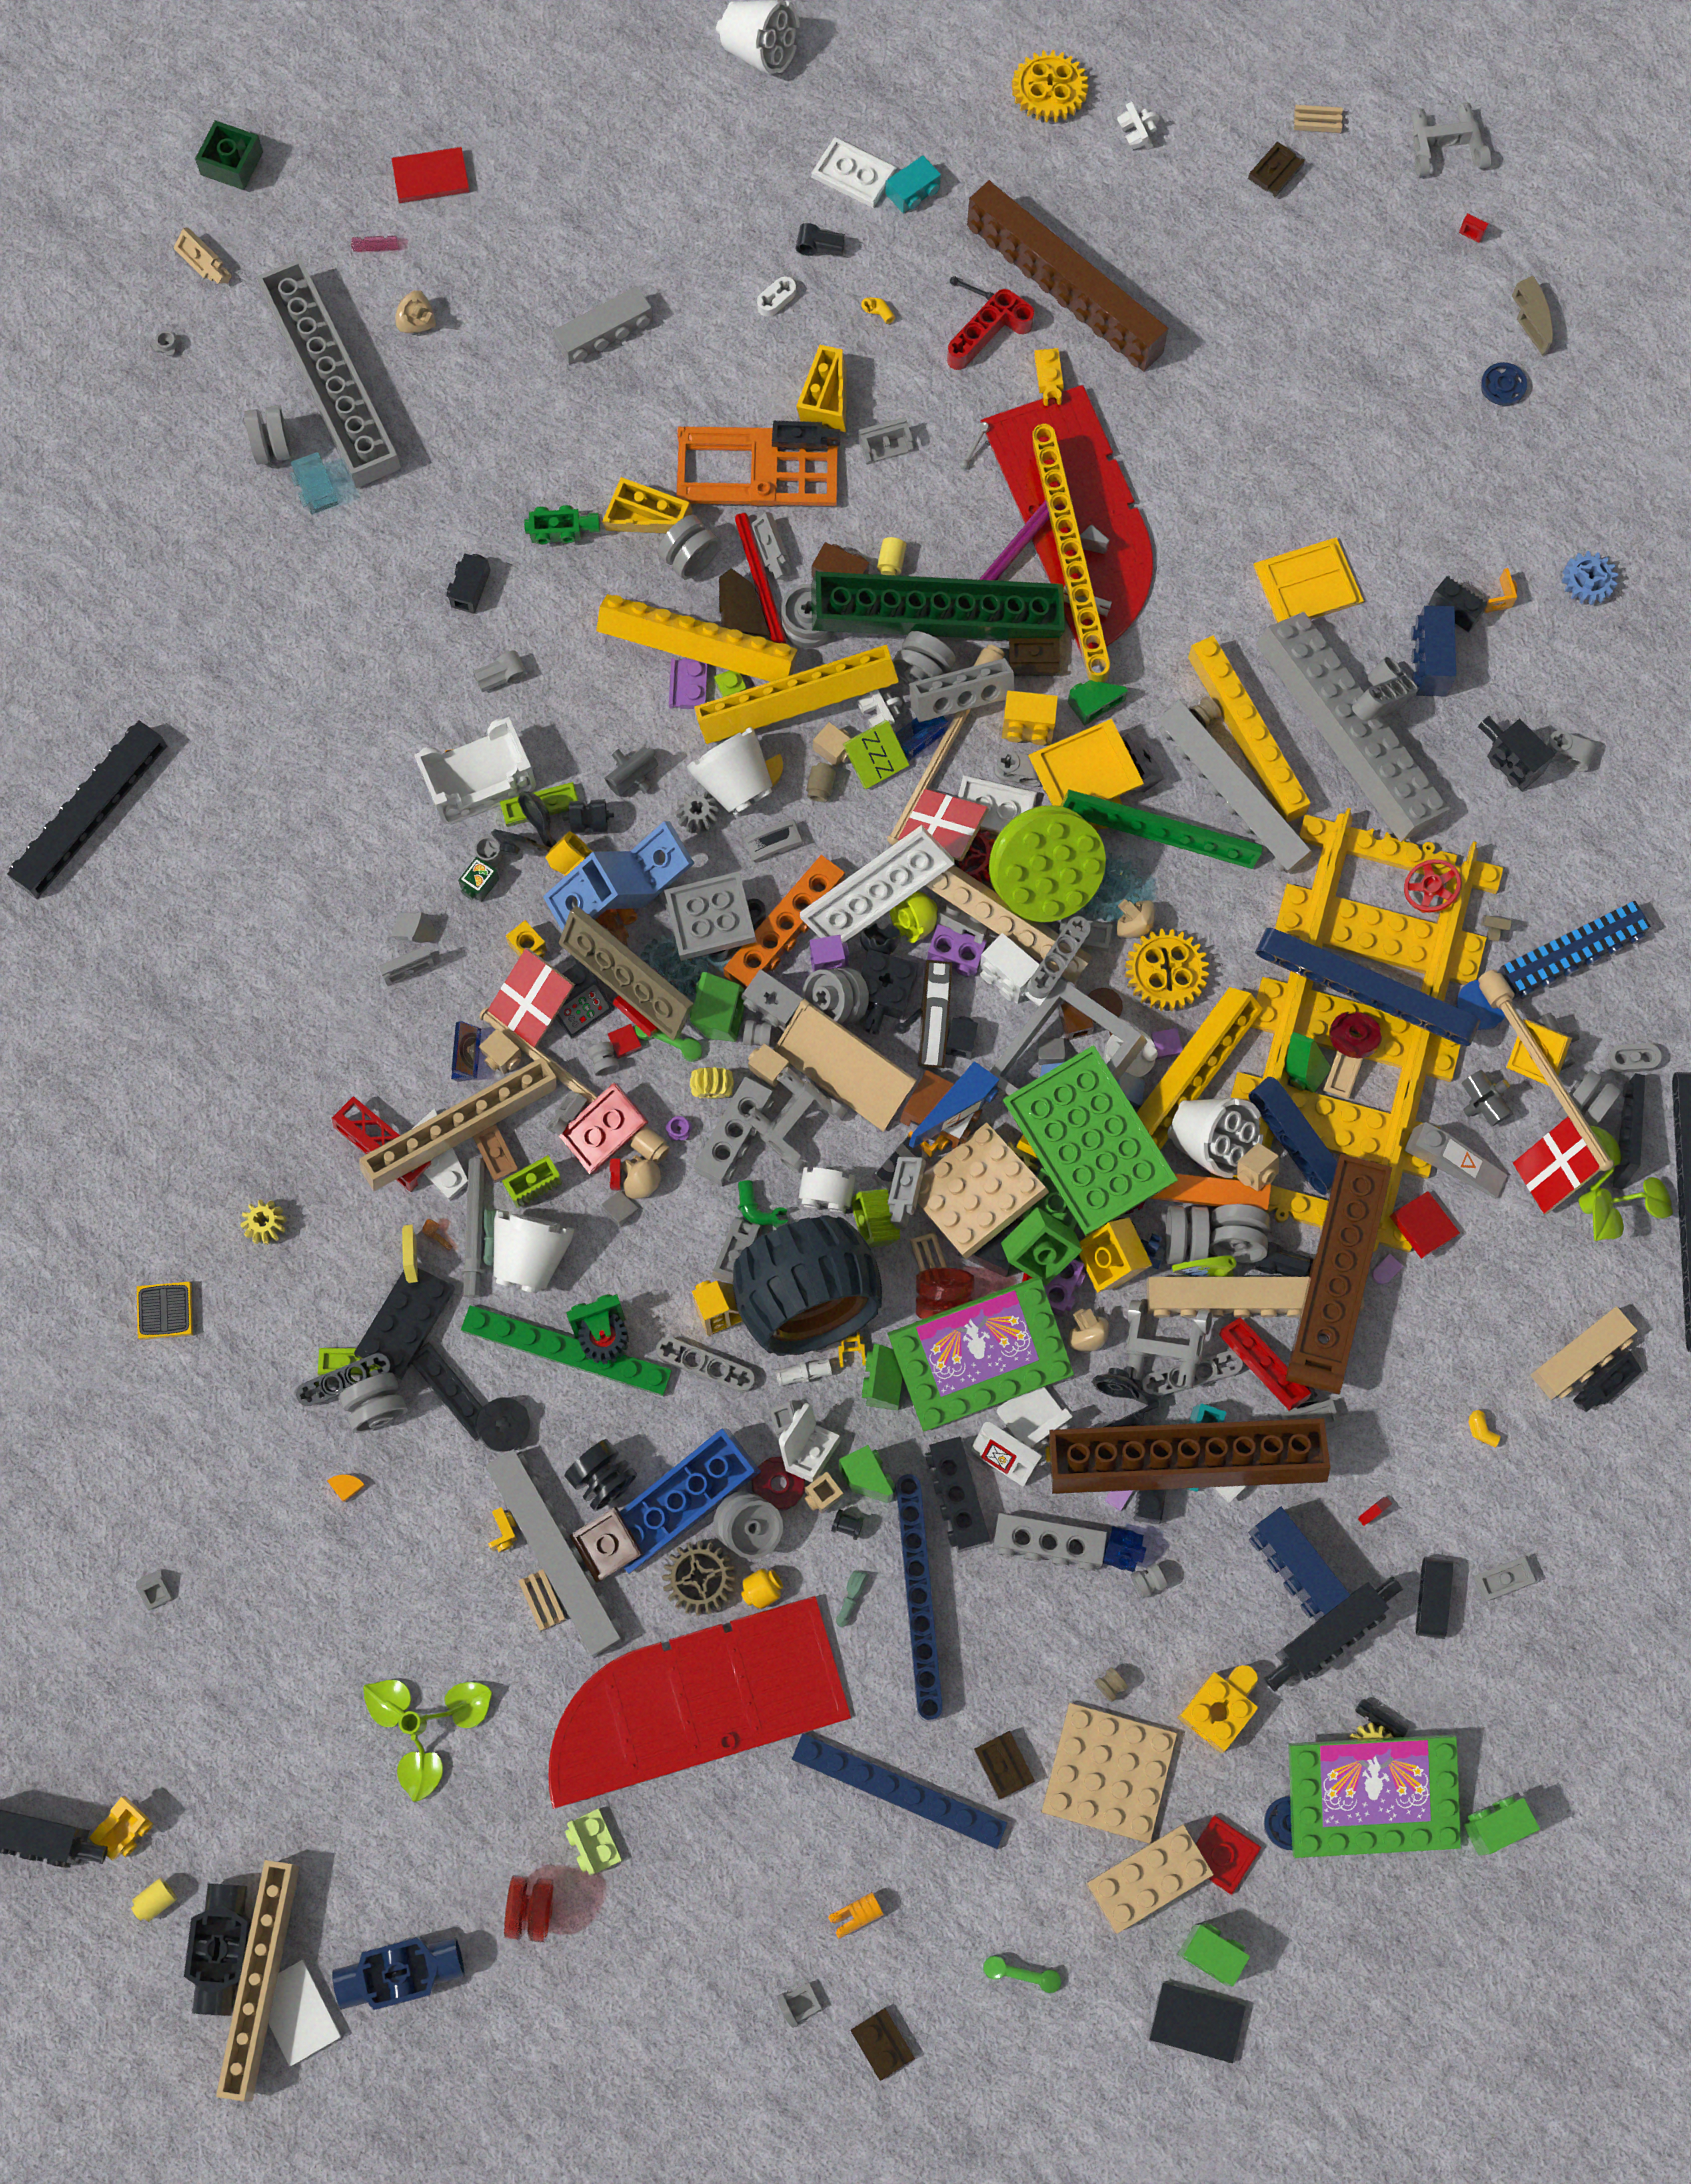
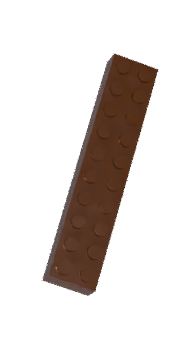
[967,180,1169,372]
[1049,1418,1331,1494]

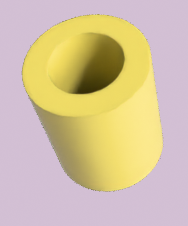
[877,537,907,575]
[131,1877,177,1922]

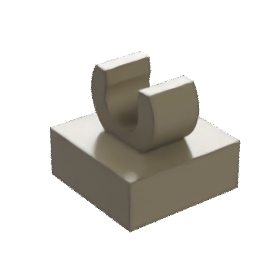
[1480,915,1512,942]

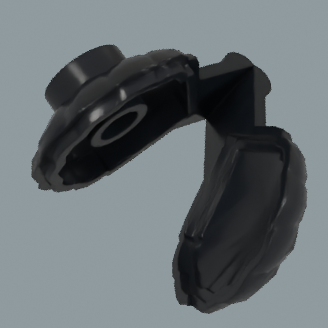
[491,791,557,855]
[1091,1368,1159,1427]

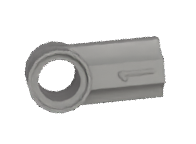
[473,650,527,692]

